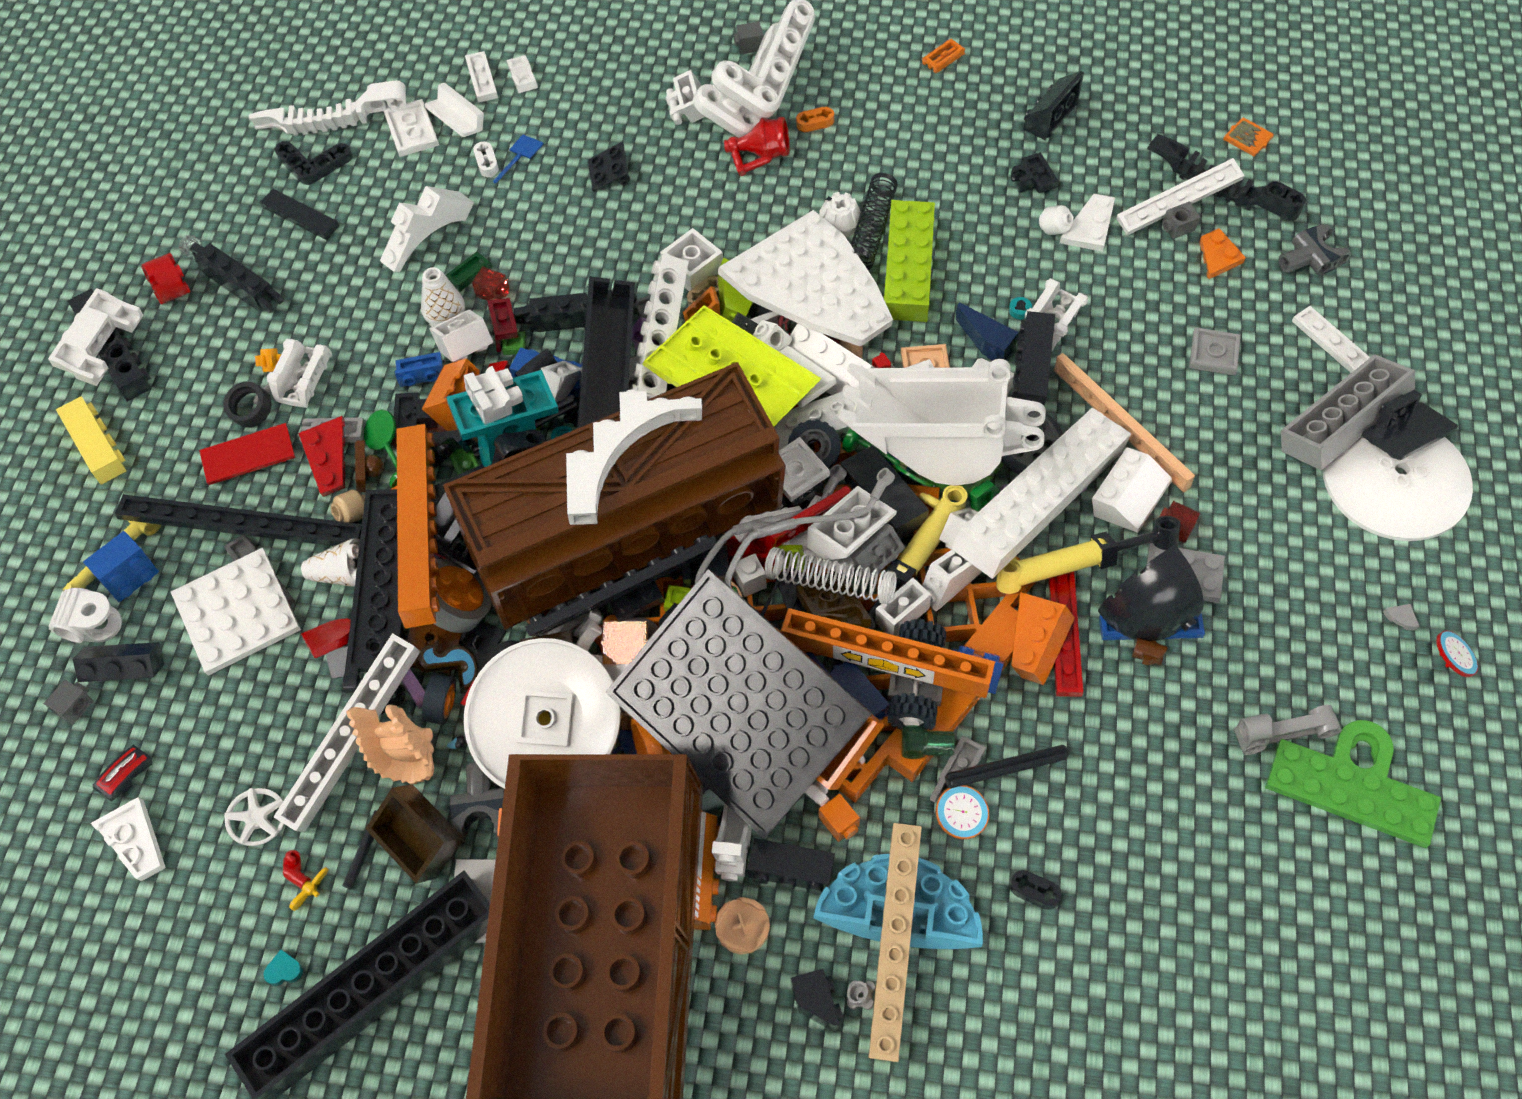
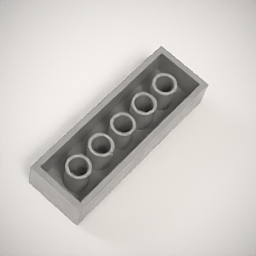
[1281,354,1415,470]

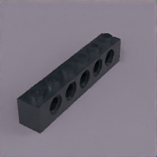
[67,289,152,402]

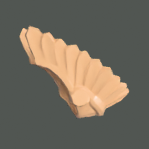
[346,705,434,784]

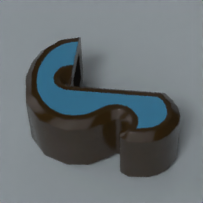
[416,645,479,694]

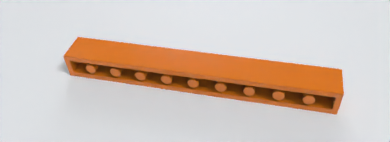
[397,424,440,629]

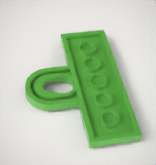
[1265,720,1441,848]

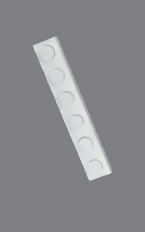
[1116,158,1244,236]

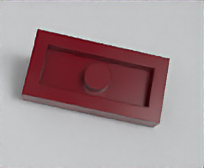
[488,298,518,352]

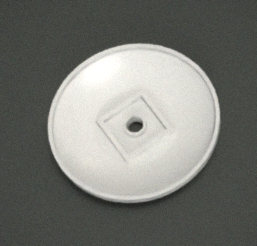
[1323,437,1473,541]
[464,638,621,789]

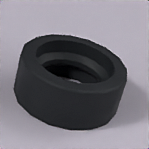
[223,381,272,428]

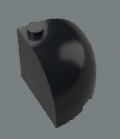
[1098,545,1204,641]

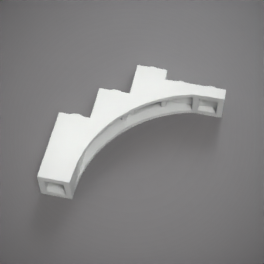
[566,389,702,525]

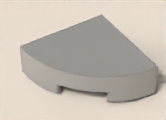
[1383,604,1419,630]

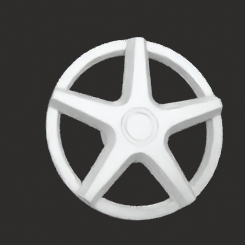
[224,788,284,846]

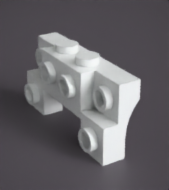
[48,288,144,386]

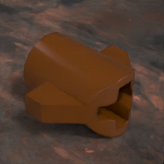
[1132,638,1168,665]

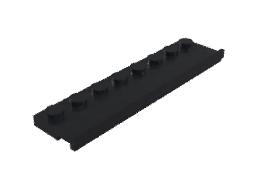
[525,534,717,637]

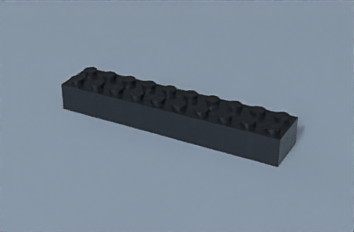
[225,870,490,1099]

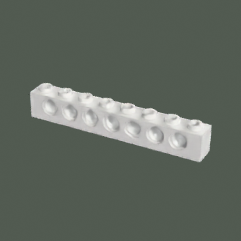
[630,253,689,399]

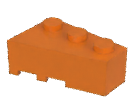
[422,358,480,431]
[1011,592,1075,685]

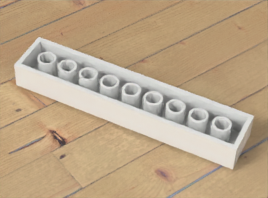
[952,408,1131,579]

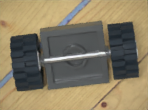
[888,619,946,733]

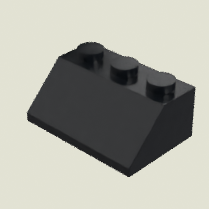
[1024,71,1084,140]

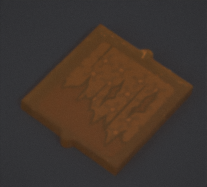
[600,621,648,664]

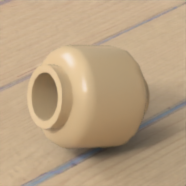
[330,490,365,523]

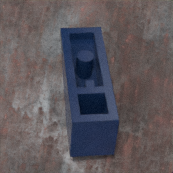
[956,302,1018,360]

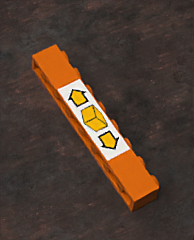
[781,608,995,698]

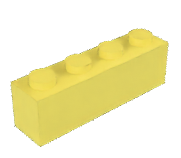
[56,396,126,485]

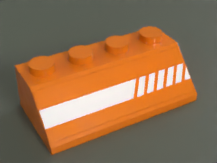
[694,811,720,930]

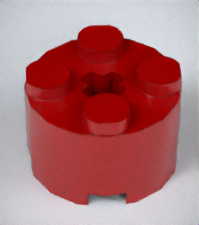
[141,253,191,304]

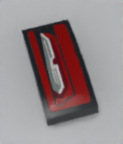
[92,744,153,802]

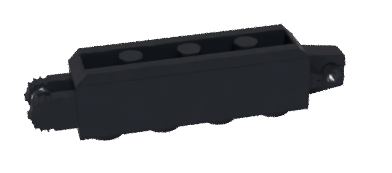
[189,242,284,313]
[513,290,638,332]

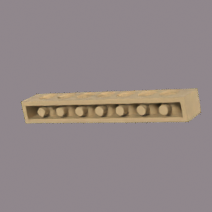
[868,823,922,1062]

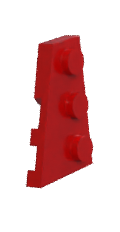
[298,416,345,497]

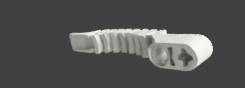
[249,81,406,136]

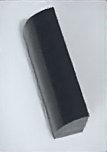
[841,445,929,540]

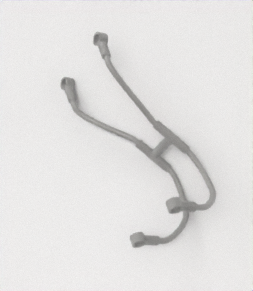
[695,464,895,587]

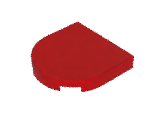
[301,619,351,658]

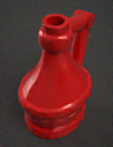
[724,117,790,176]

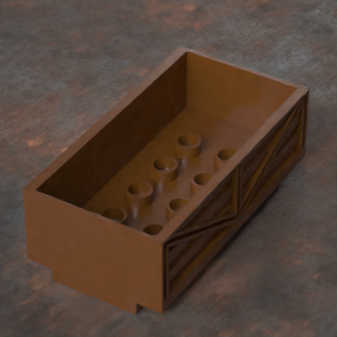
[443,362,786,629]
[466,754,703,1099]

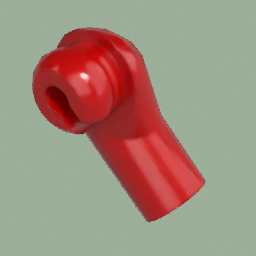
[283,850,311,889]

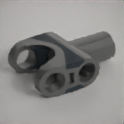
[1279,224,1352,275]
[450,762,504,843]

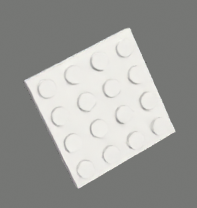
[171,548,301,676]

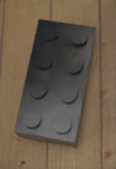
[1011,311,1055,406]

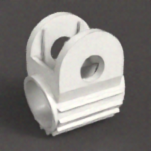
[48,588,122,643]

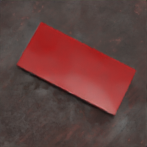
[199,423,296,485]

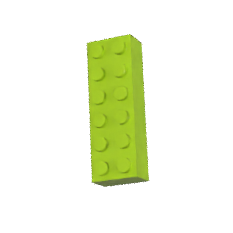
[884,200,935,322]

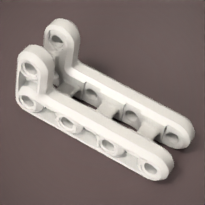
[693,0,815,138]

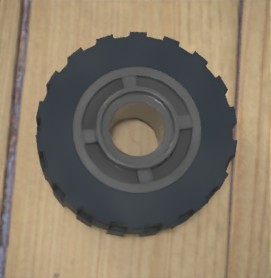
[787,419,841,469]

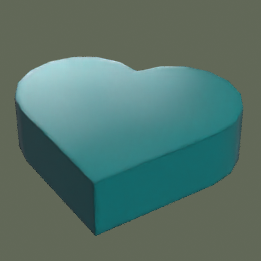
[264,949,303,986]

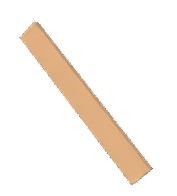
[1054,353,1195,492]

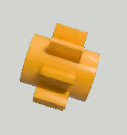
[255,348,282,372]

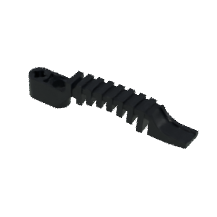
[1147,134,1306,221]
[428,349,558,469]

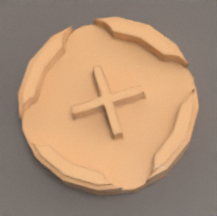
[715,897,770,954]

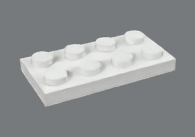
[788,323,875,395]

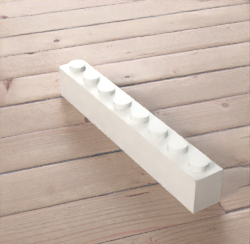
[274,633,421,832]

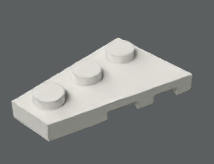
[1060,194,1115,252]
[91,797,166,881]

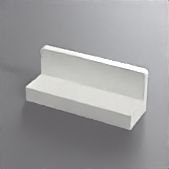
[425,83,484,137]

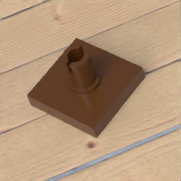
[406,624,463,676]

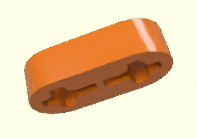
[796,107,834,132]

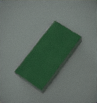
[445,252,492,292]

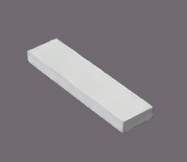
[1292,306,1370,373]

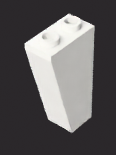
[922,550,982,611]

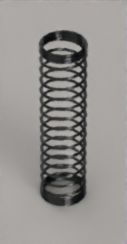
[851,173,898,270]

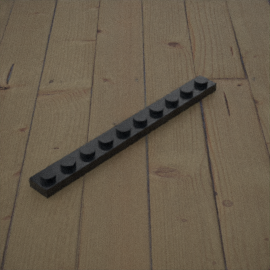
[115,494,362,546]

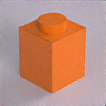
[818,793,860,842]

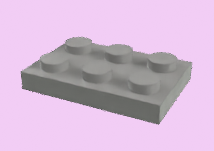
[1146,543,1225,603]

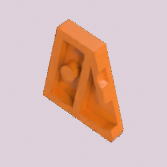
[1200,228,1246,279]

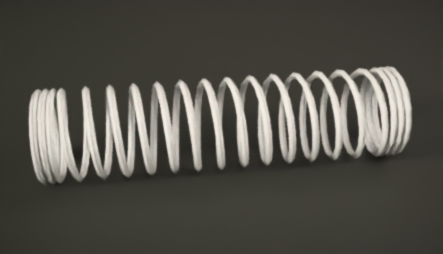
[765,547,896,605]

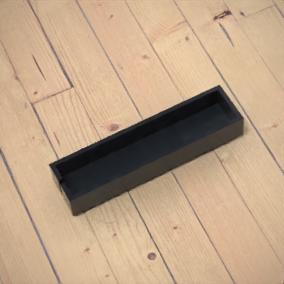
[576,276,635,429]

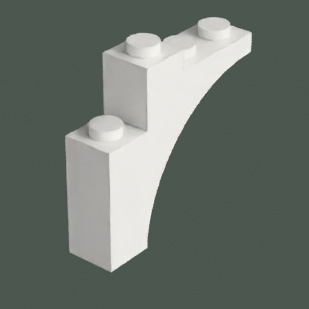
[380,186,474,272]
[712,804,752,881]

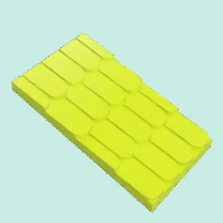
[642,305,822,427]

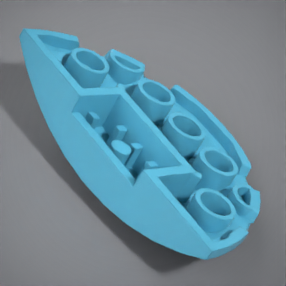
[814,854,983,949]

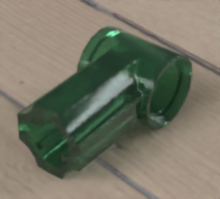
[901,725,955,759]

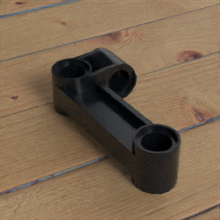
[492,429,545,464]

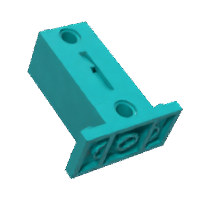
[446,370,558,467]

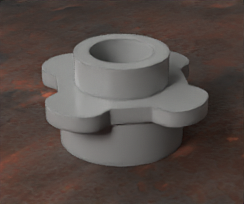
[847,981,876,1010]

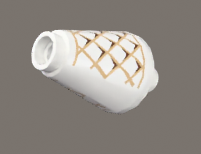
[421,267,465,327]
[301,538,360,587]

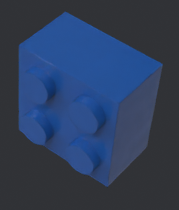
[83,531,159,602]

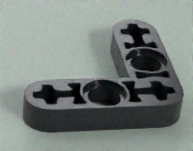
[275,141,352,185]

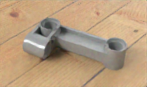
[1234,705,1342,755]

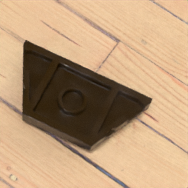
[796,570,871,628]

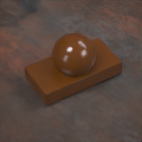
[355,440,384,493]

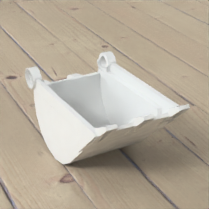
[838,359,1046,486]

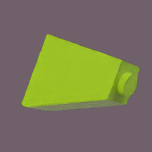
[717,258,752,322]

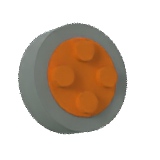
[433,559,492,633]

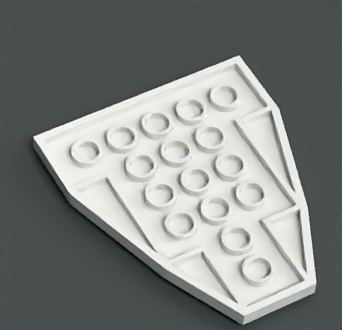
[718,210,893,347]

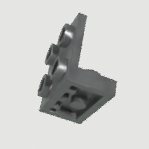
[850,524,905,581]

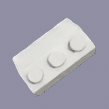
[1092,447,1172,533]
[807,486,897,560]

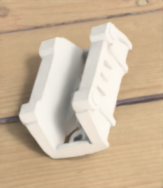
[1025,278,1088,351]
[267,339,332,408]

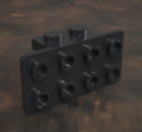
[1362,390,1458,460]

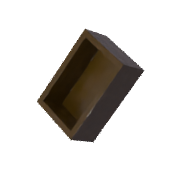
[365,784,464,884]

